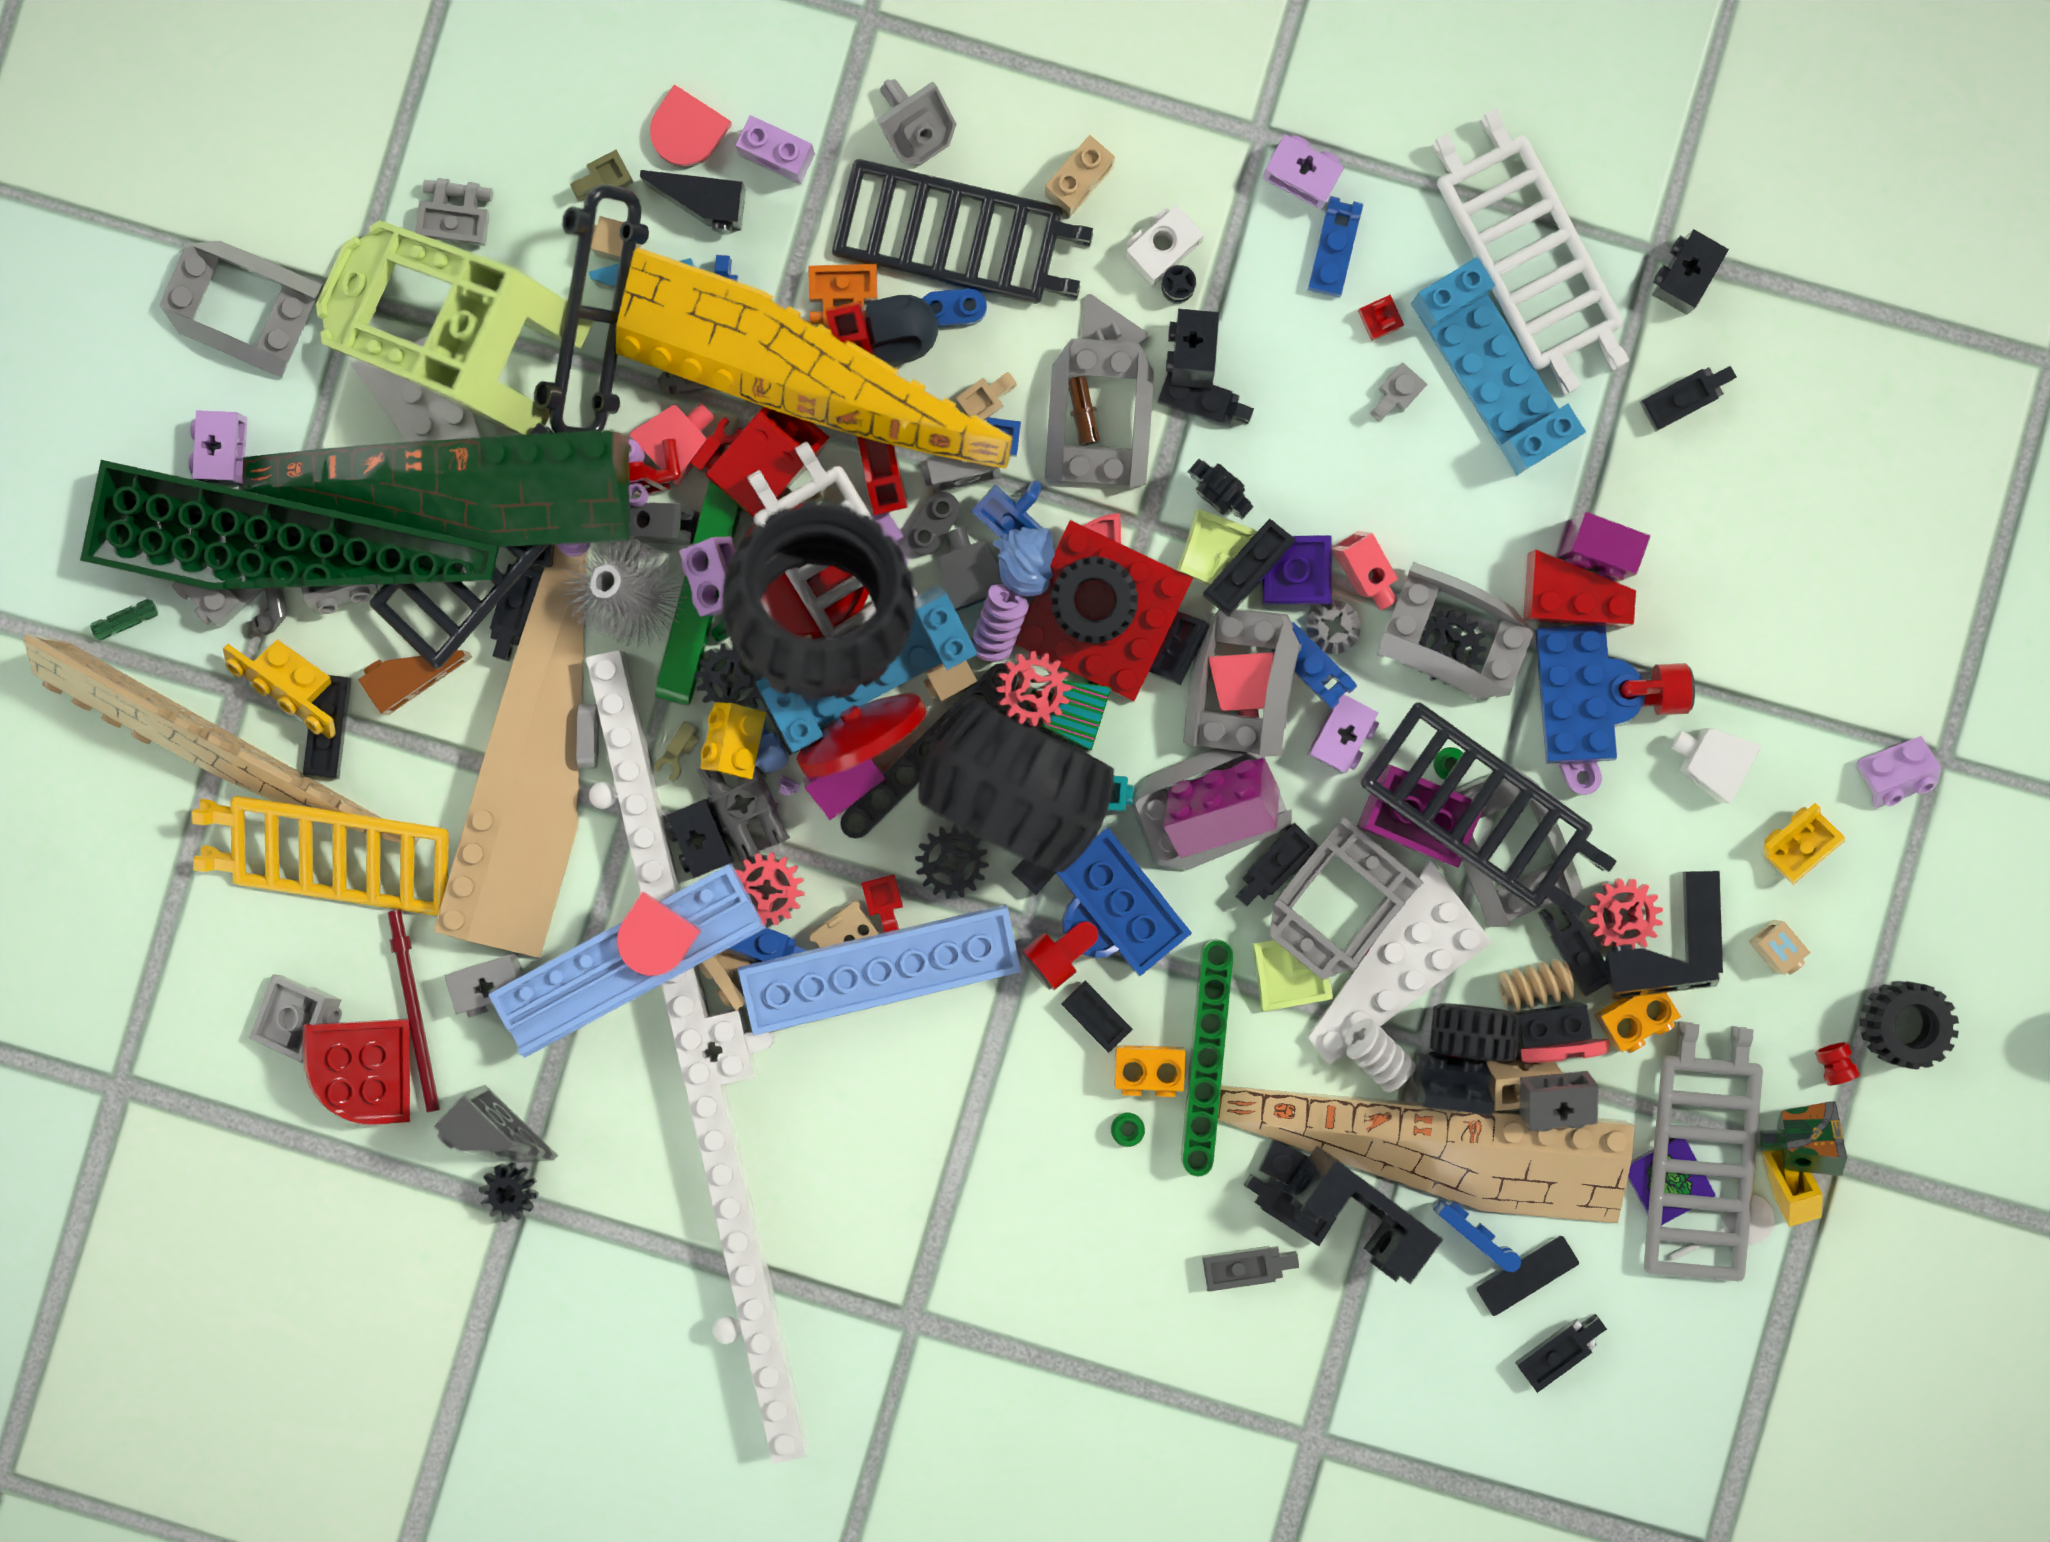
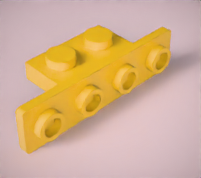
[223,639,335,739]

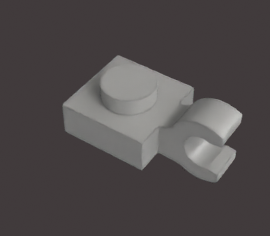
[1370,362,1428,422]

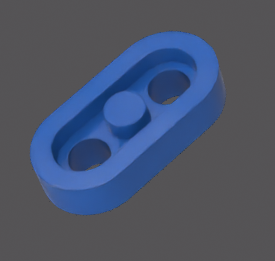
[922,289,987,328]

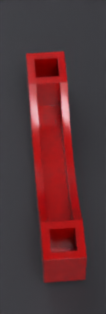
[825,300,908,515]

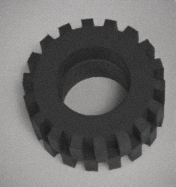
[1051,557,1138,644]
[1859,981,1959,1069]
[1429,1003,1520,1061]

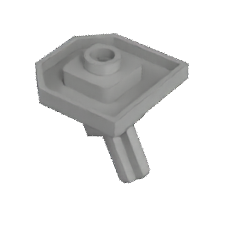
[876,79,957,165]

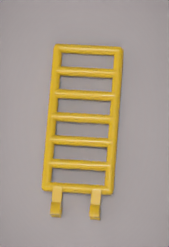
[192,796,449,916]

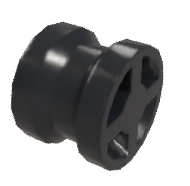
[1161,265,1196,304]

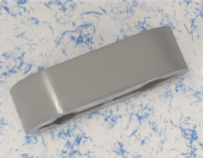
[576,703,599,768]

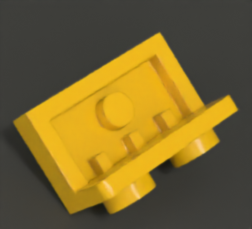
[700,702,766,779]
[1764,803,1845,885]

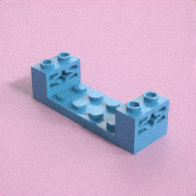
[1410,257,1586,475]
[756,585,978,752]

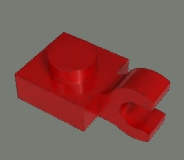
[690,417,743,475]
[861,874,903,933]

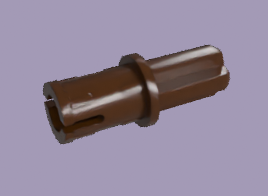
[1068,376,1100,446]

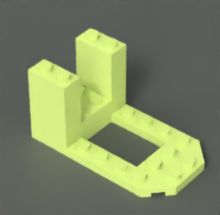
[316,220,593,435]

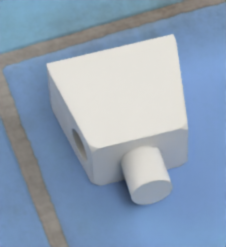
[1670,728,1762,804]

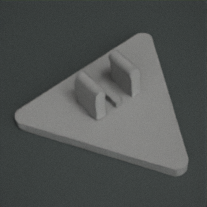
[1082,294,1148,343]

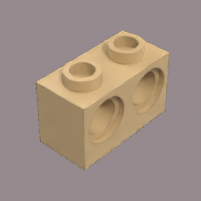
[1045,135,1116,217]

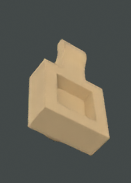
[956,372,1017,421]

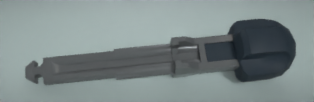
[658,295,938,395]

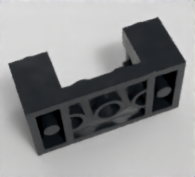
[1285,1146,1443,1284]

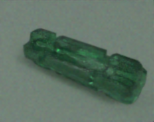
[90,599,158,640]

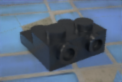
[1413,1051,1495,1116]

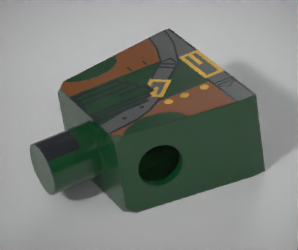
[1760,1101,1847,1176]

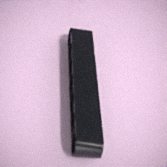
[840,663,1017,839]

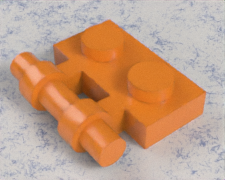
[808,264,878,327]

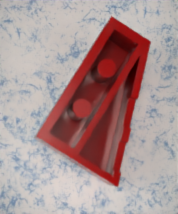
[1523,549,1636,628]

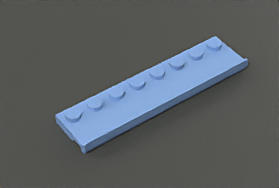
[488,864,766,1058]

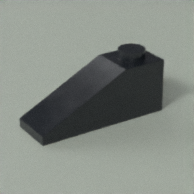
[640,170,746,233]
[1605,945,1720,1000]

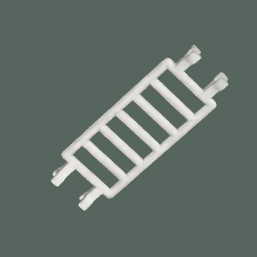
[1432,107,1630,396]

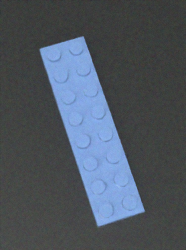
[738,904,1021,1036]

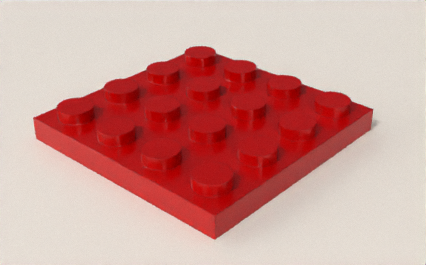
[1014,520,1193,702]

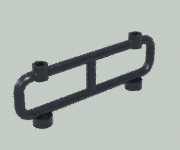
[534,185,649,433]

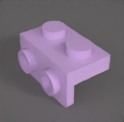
[1857,736,1942,808]

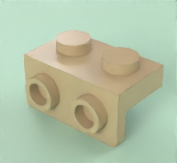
[698,951,753,1010]

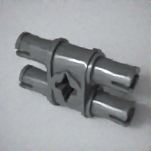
[696,766,790,862]

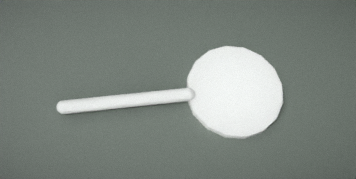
[1669,1194,1775,1261]

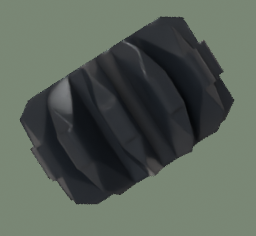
[479,1162,539,1222]

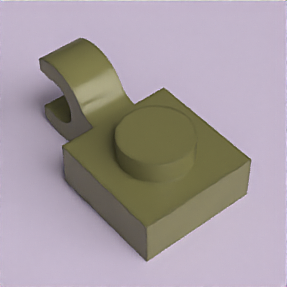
[570,150,634,202]
[654,721,700,782]

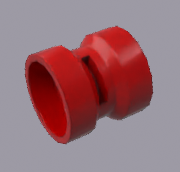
[1815,1041,1860,1086]

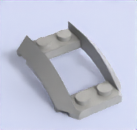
[160,241,323,378]
[1045,338,1154,488]
[1377,562,1534,701]
[1183,609,1302,757]
[1131,748,1292,870]
[1454,765,1583,927]
[1269,816,1424,980]

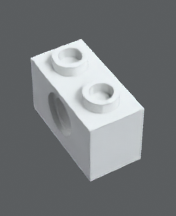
[1125,205,1205,287]

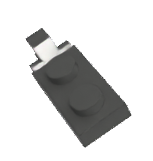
[1202,1246,1299,1292]

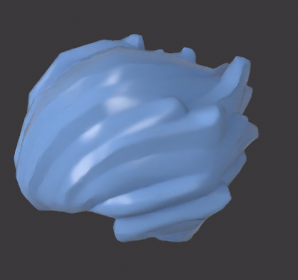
[994,527,1055,596]

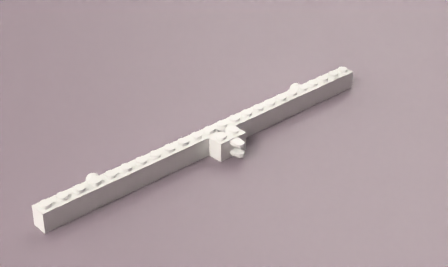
[586,650,810,1465]

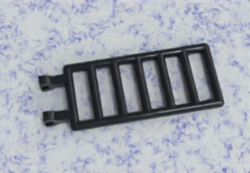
[831,159,1093,304]
[370,422,555,669]
[1361,702,1617,918]

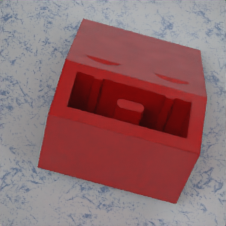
[705,407,830,518]

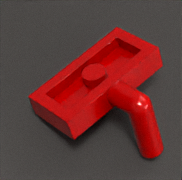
[629,439,681,497]

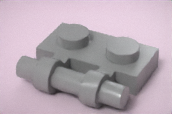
[415,178,493,246]

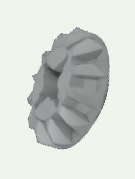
[1306,599,1362,654]

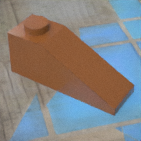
[358,650,473,715]

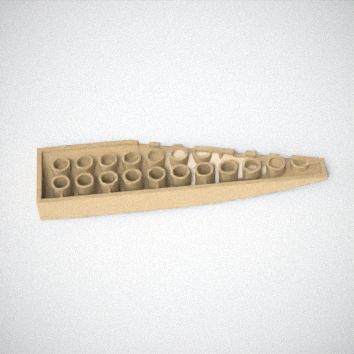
[434,545,588,958]

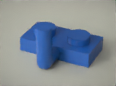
[971,481,1043,538]

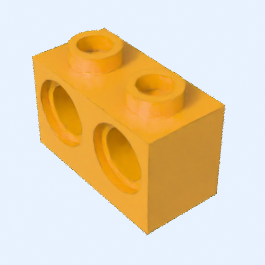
[1594,993,1681,1053]
[1114,1045,1185,1097]

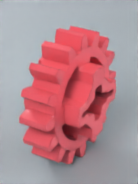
[995,651,1071,726]
[735,852,805,925]
[1586,878,1663,949]

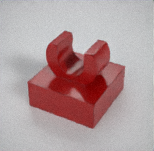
[1358,294,1404,341]

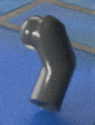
[252,588,287,635]

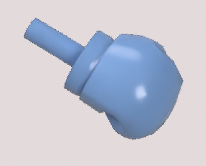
[755,724,789,774]

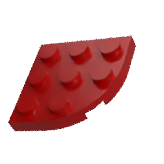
[303,1019,410,1125]

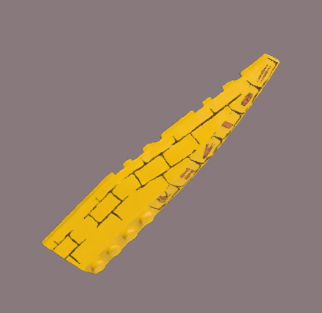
[616,247,1012,469]

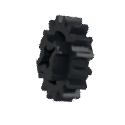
[1187,458,1254,520]
[1418,610,1487,684]
[695,643,763,709]
[915,825,989,899]

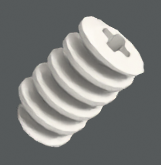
[1345,1019,1416,1092]

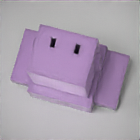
[778,775,801,796]

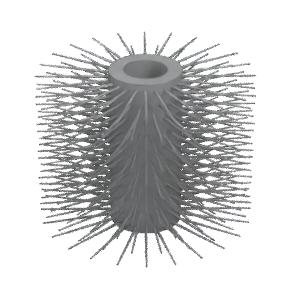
[561,536,688,648]

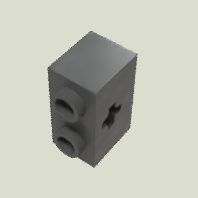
[1520,1071,1599,1132]

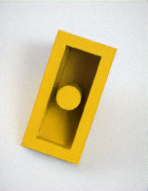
[1761,1151,1823,1227]

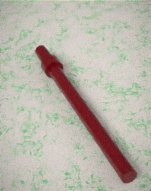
[387,909,440,1113]

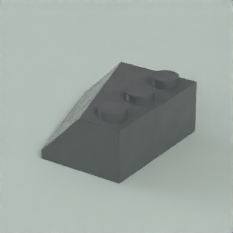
[433,1085,558,1161]

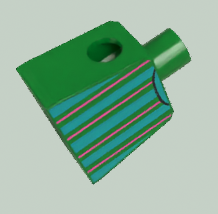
[1027,680,1111,751]

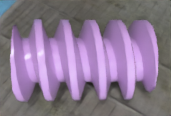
[971,584,1028,662]

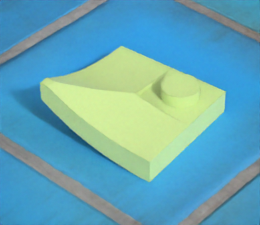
[1177,509,1258,586]
[1252,940,1333,1012]

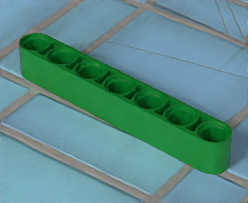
[655,480,742,706]
[1181,939,1233,1177]

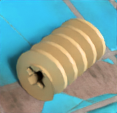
[1497,959,1574,1012]

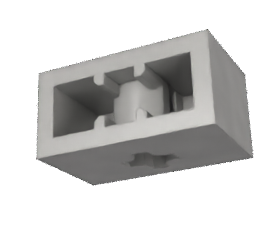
[444,953,523,1018]

